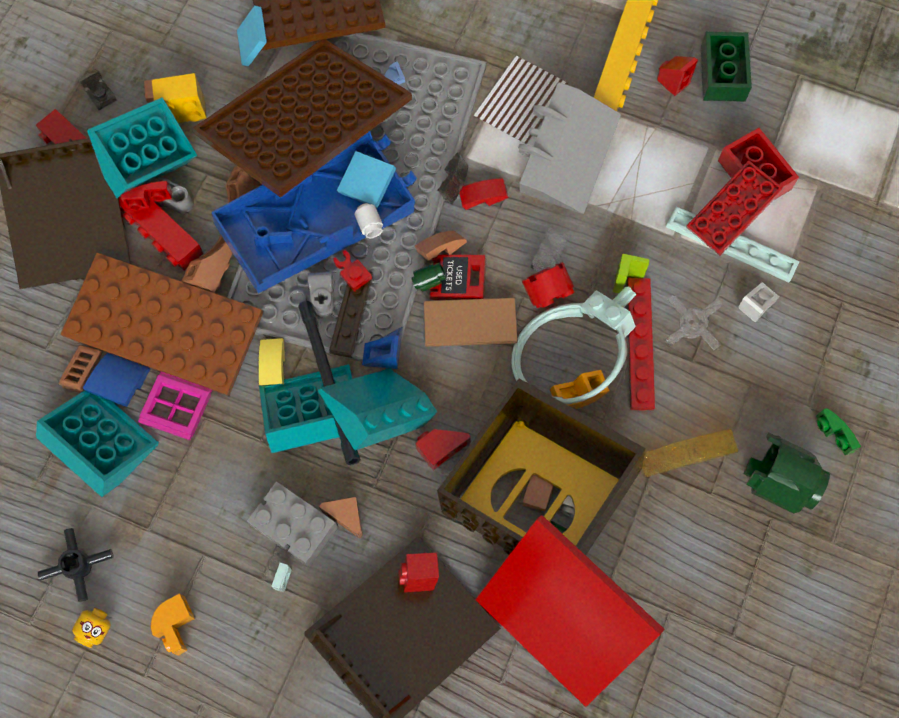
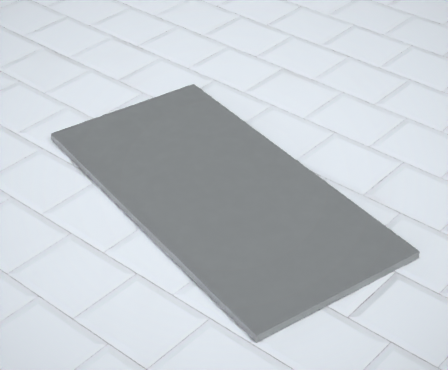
[227,33,487,370]

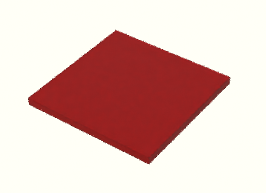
[475,515,665,707]

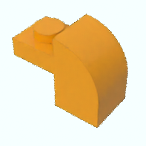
[550,370,610,409]
[151,593,195,656]

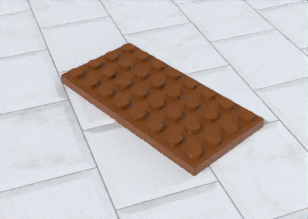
[60,253,263,396]

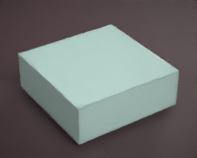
[271,563,292,592]

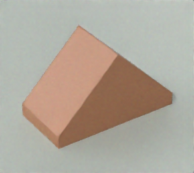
[319,497,363,539]

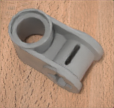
[154,177,194,214]
[308,271,334,317]

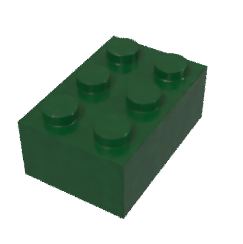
[701,31,752,102]

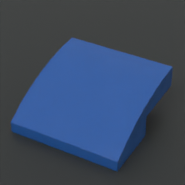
[83,353,150,407]

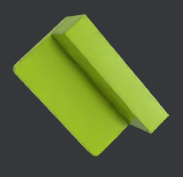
[613,254,650,293]

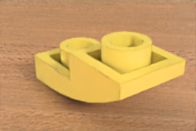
[259,338,285,386]

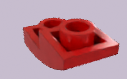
[458,178,509,210]
[121,181,172,211]

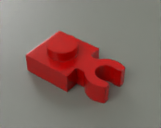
[333,250,372,292]

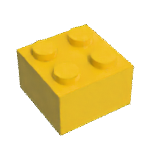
[152,73,207,123]

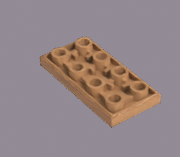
[424,298,517,347]

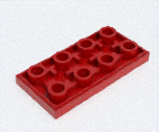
[686,160,783,256]

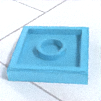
[237,6,267,66]
[337,151,396,208]

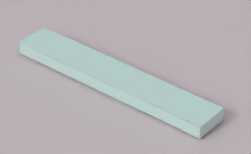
[666,206,799,283]

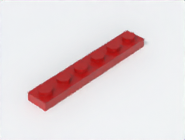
[627,278,655,411]

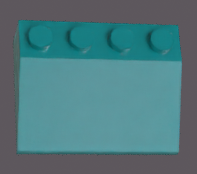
[87,97,197,198]
[259,364,353,453]
[318,368,437,451]
[36,390,159,497]

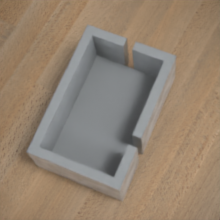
[247,481,338,567]

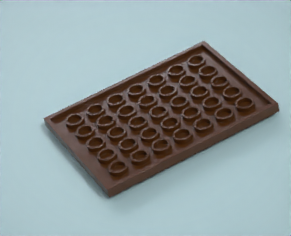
[193,39,412,198]

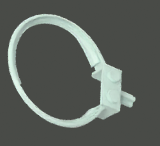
[511,287,636,404]

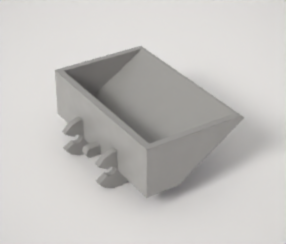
[518,82,621,214]

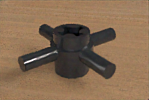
[38,528,114,602]

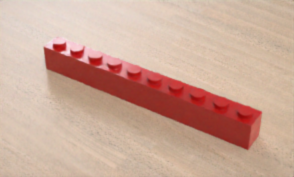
[36,109,204,270]

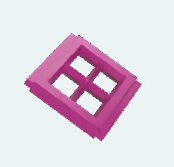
[138,372,212,440]

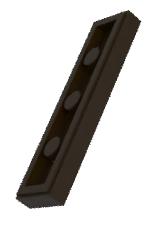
[329,272,373,358]

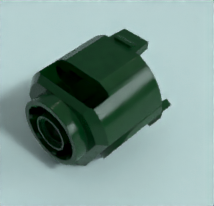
[743,432,830,514]

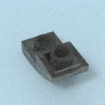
[437,152,469,204]

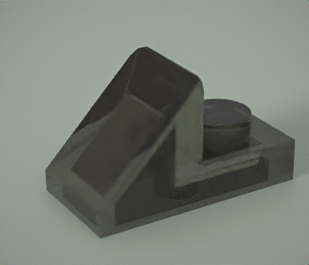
[77,69,117,111]

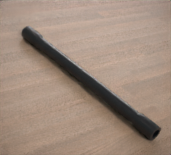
[298,301,361,465]

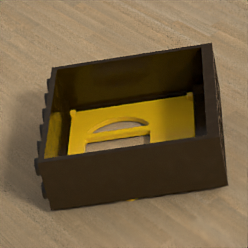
[437,378,646,555]

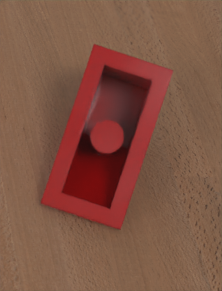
[657,56,698,96]
[415,429,471,471]

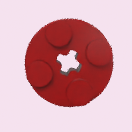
[522,262,575,308]

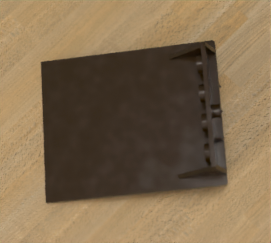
[0,138,131,289]
[304,536,501,718]

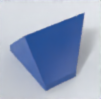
[362,326,403,369]

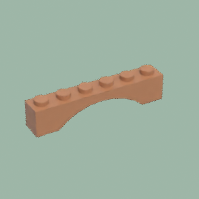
[182,166,263,293]

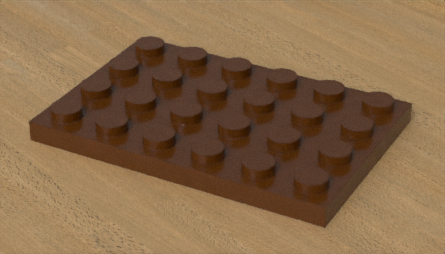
[253,0,386,50]

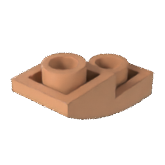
[415,231,467,261]
[522,475,554,512]

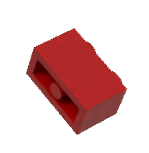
[398,553,439,592]

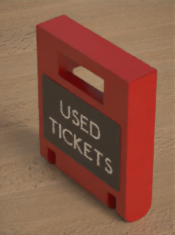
[429,255,486,300]

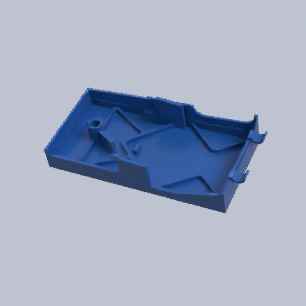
[211,131,417,294]

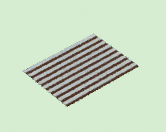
[474,56,568,144]

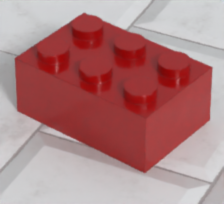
[718,128,799,200]

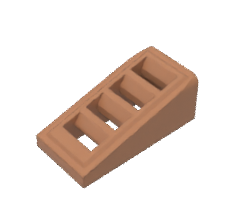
[59,345,102,393]

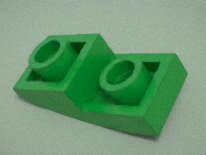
[816,408,861,456]

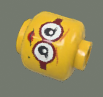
[72,607,111,648]

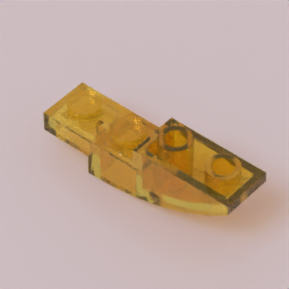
[642,429,739,478]

